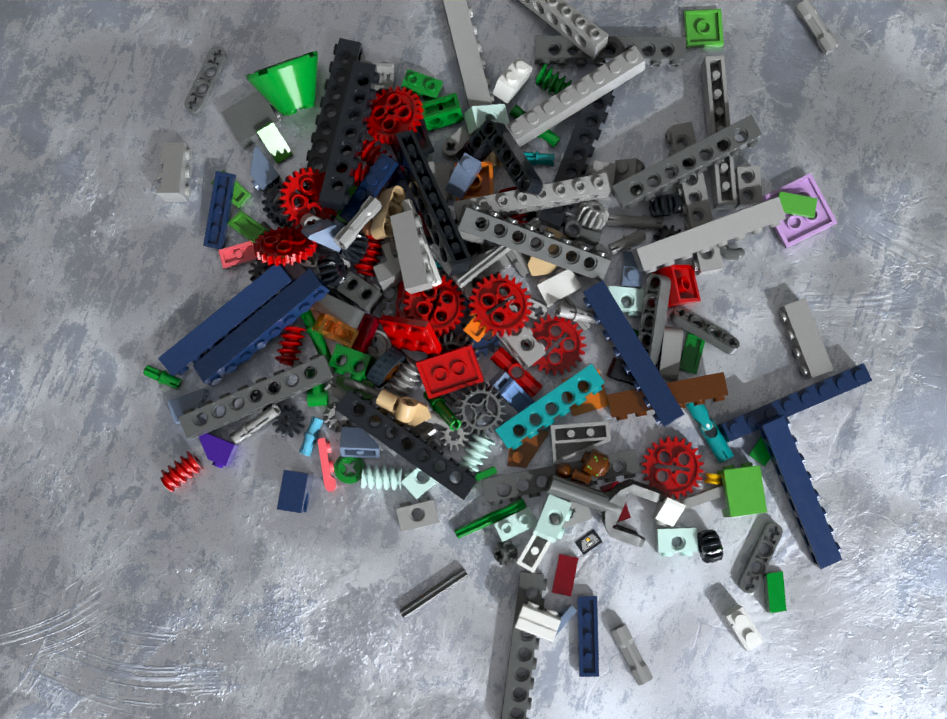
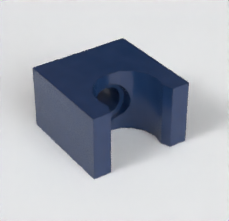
[277,470,314,513]

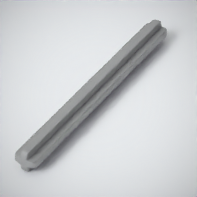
[455,217,542,288]

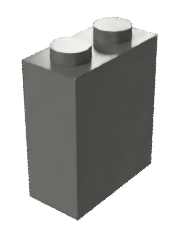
[221,91,282,149]

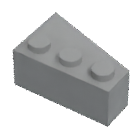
[156,142,192,203]
[549,421,611,465]

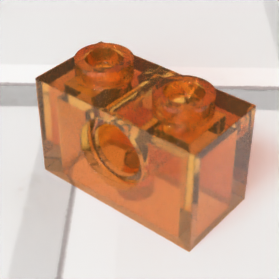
[312,313,359,348]

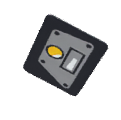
[575,529,602,555]

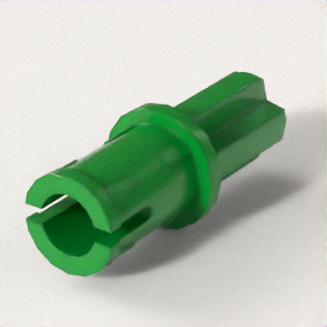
[143,365,182,390]

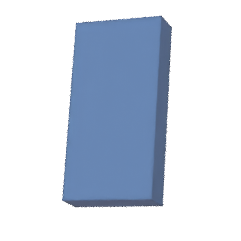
[499,378,535,413]

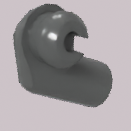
[719,245,745,261]

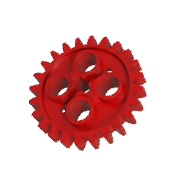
[366,86,424,145]
[278,167,337,229]
[253,226,317,266]
[468,273,532,338]
[402,275,466,337]
[524,314,587,376]
[640,436,704,499]

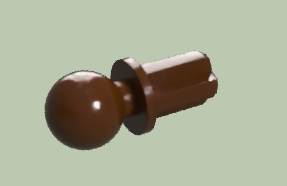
[556,463,592,485]

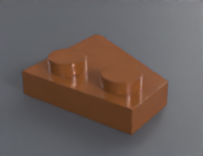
[507,428,548,468]

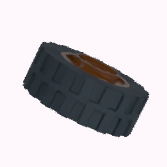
[366,346,406,388]

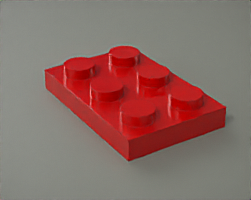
[379,315,443,355]
[416,344,485,399]

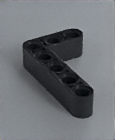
[458,119,543,196]

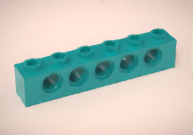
[495,364,605,450]

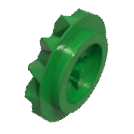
[334,456,365,484]

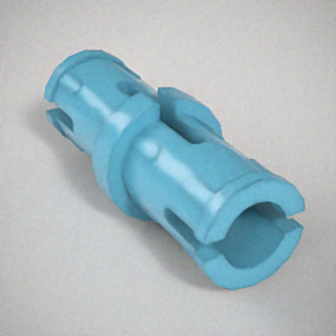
[299,416,324,456]

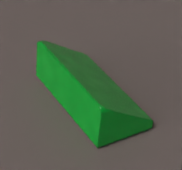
[763,571,787,613]

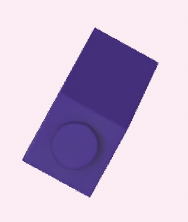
[199,433,239,469]

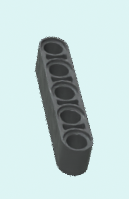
[638,274,671,367]
[295,279,365,330]

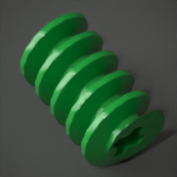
[535,63,572,95]

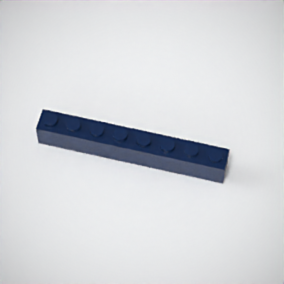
[158,264,295,376]
[193,268,330,387]
[583,280,685,427]
[717,363,872,442]
[756,414,842,569]

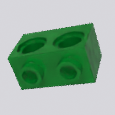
[401,69,444,102]
[422,93,464,131]
[329,344,376,382]

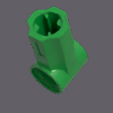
[307,368,329,407]

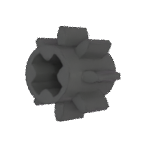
[494,541,518,566]

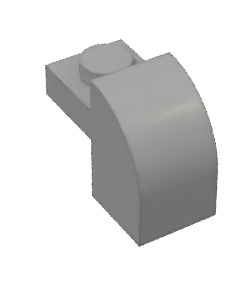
[373,243,403,291]

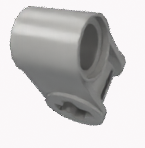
[442,125,472,161]

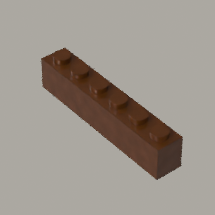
[607,372,728,421]

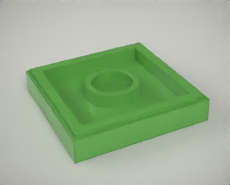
[683,9,724,49]

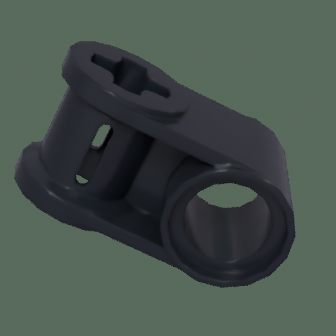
[606,358,634,386]

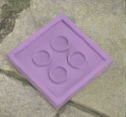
[762,173,837,249]

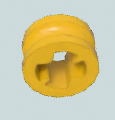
[704,473,722,485]

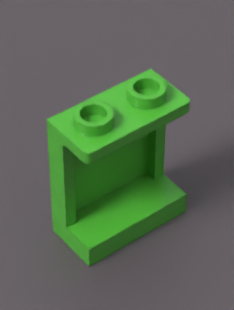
[717,462,767,517]

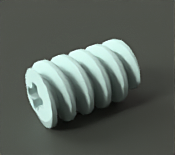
[457,433,496,472]
[361,464,402,490]

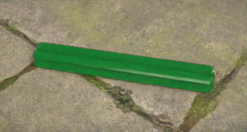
[455,499,526,539]

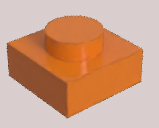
[463,316,485,342]

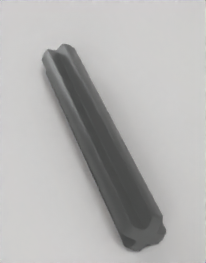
[400,568,468,619]

